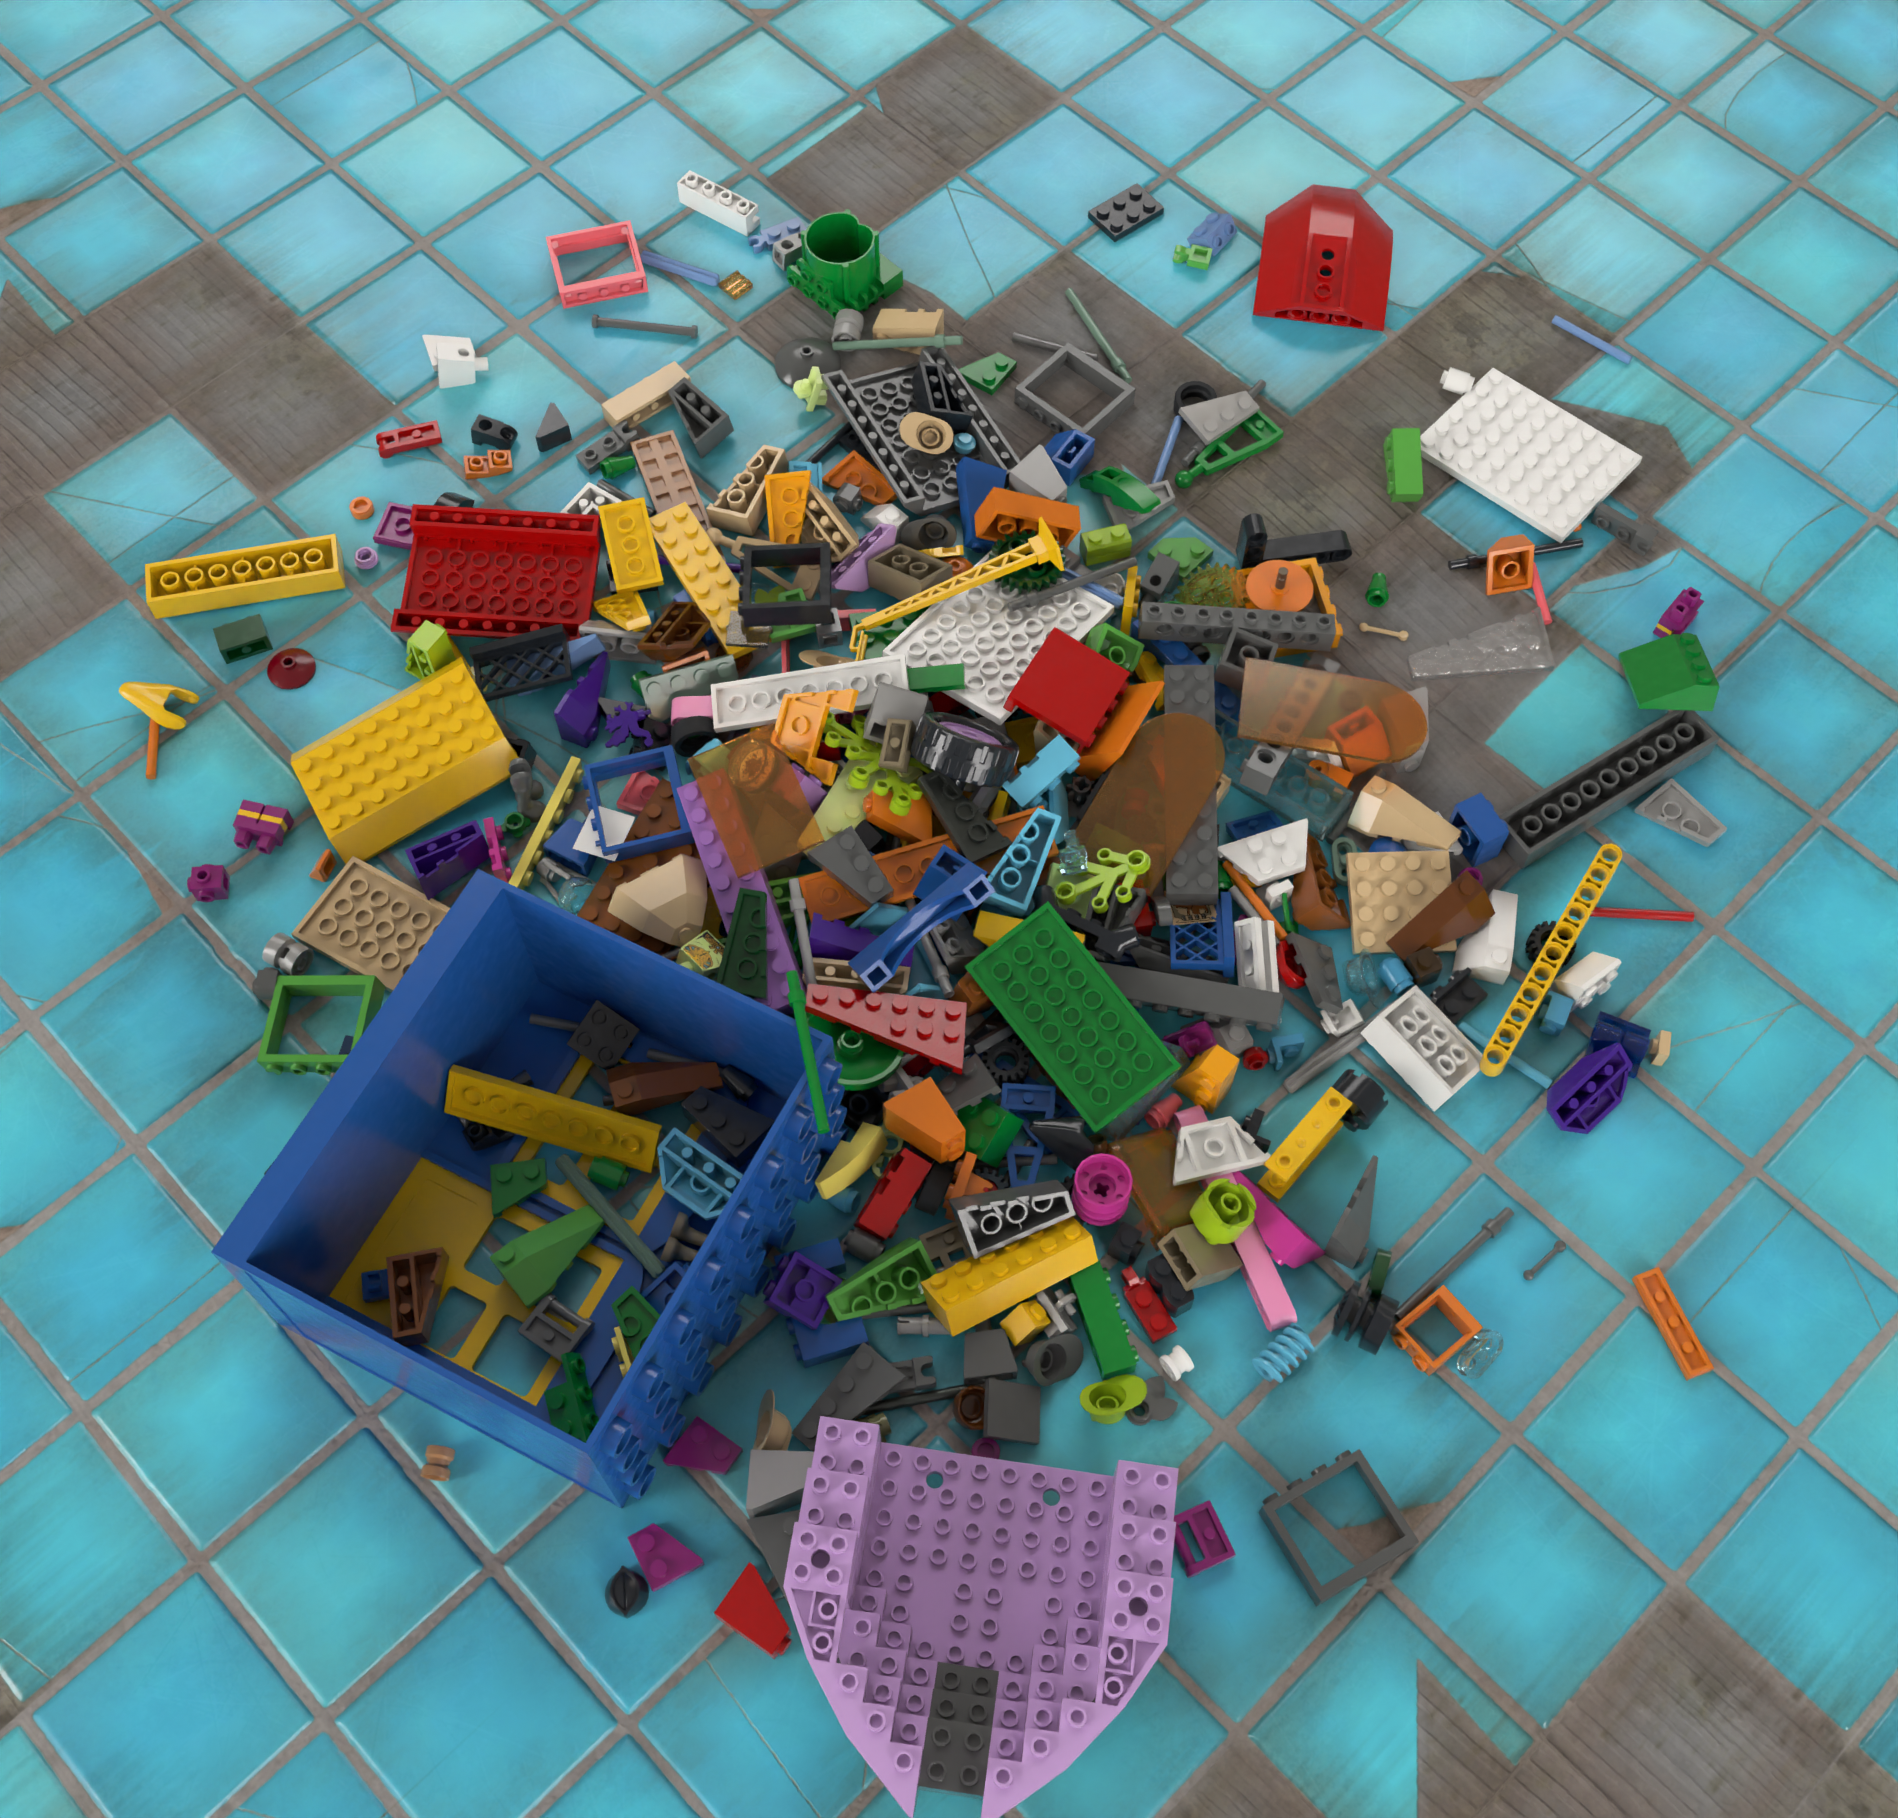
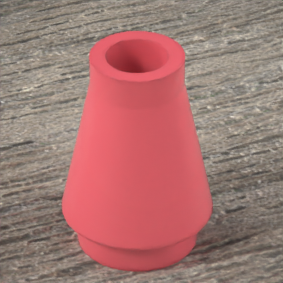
[1144,1093,1183,1130]

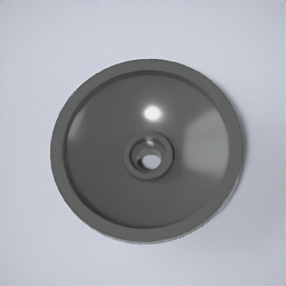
[775,337,841,388]

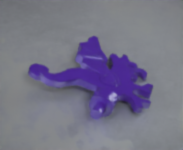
[605,701,654,748]

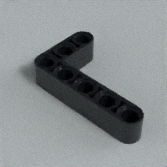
[1236,513,1352,569]

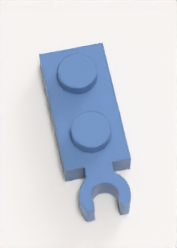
[748,217,806,254]

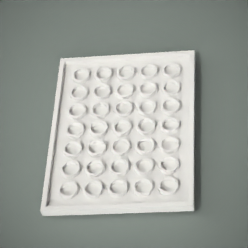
[1420,368,1642,544]
[883,550,1114,725]

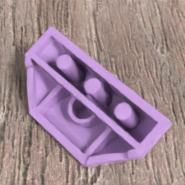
[832,523,896,592]

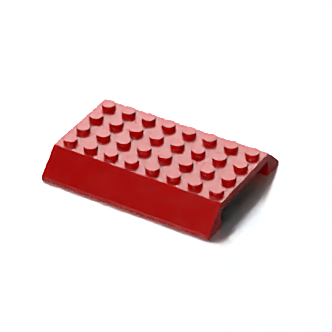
[390,504,601,641]

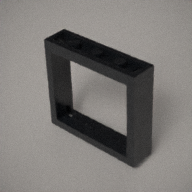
[738,542,832,627]

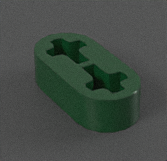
[1365,1248,1392,1301]

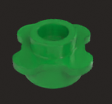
[501,812,531,838]

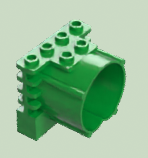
[787,209,903,319]

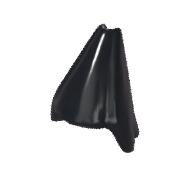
[1029,1116,1094,1171]

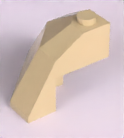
[608,854,707,947]

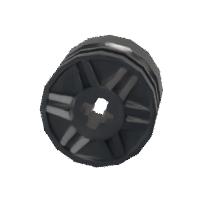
[1331,1281,1400,1355]

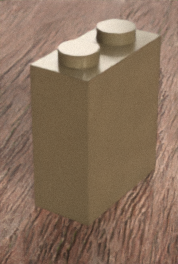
[1157,1224,1243,1291]

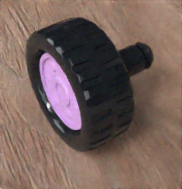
[910,711,1019,817]

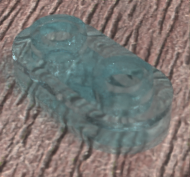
[1457,1329,1504,1379]

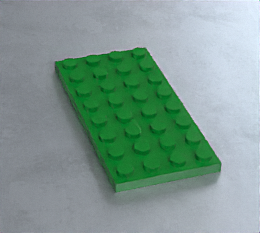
[964,902,1181,1134]

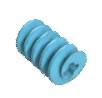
[1252,1322,1315,1383]

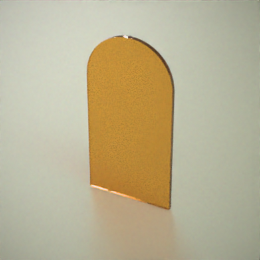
[1237,657,1428,763]
[1062,713,1225,897]

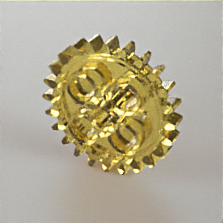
[1174,562,1250,609]

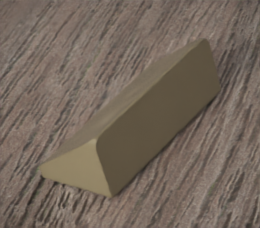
[878,718,916,773]

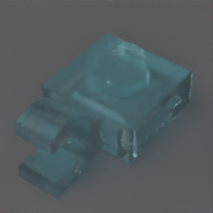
[1059,829,1087,876]

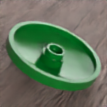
[806,1012,904,1091]

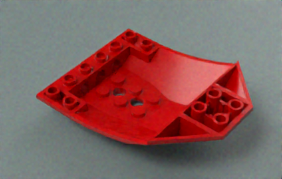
[1253,184,1393,331]

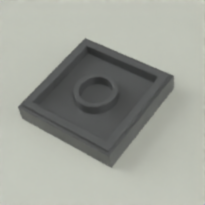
[983,1378,1041,1445]

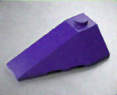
[554,651,611,748]

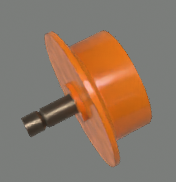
[1246,560,1313,612]

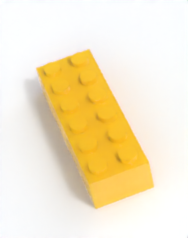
[921,1216,1098,1337]

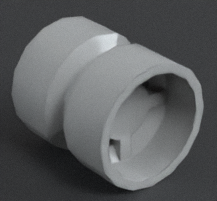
[831,309,864,352]
[263,932,314,976]

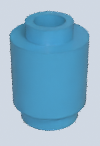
[1377,957,1415,997]

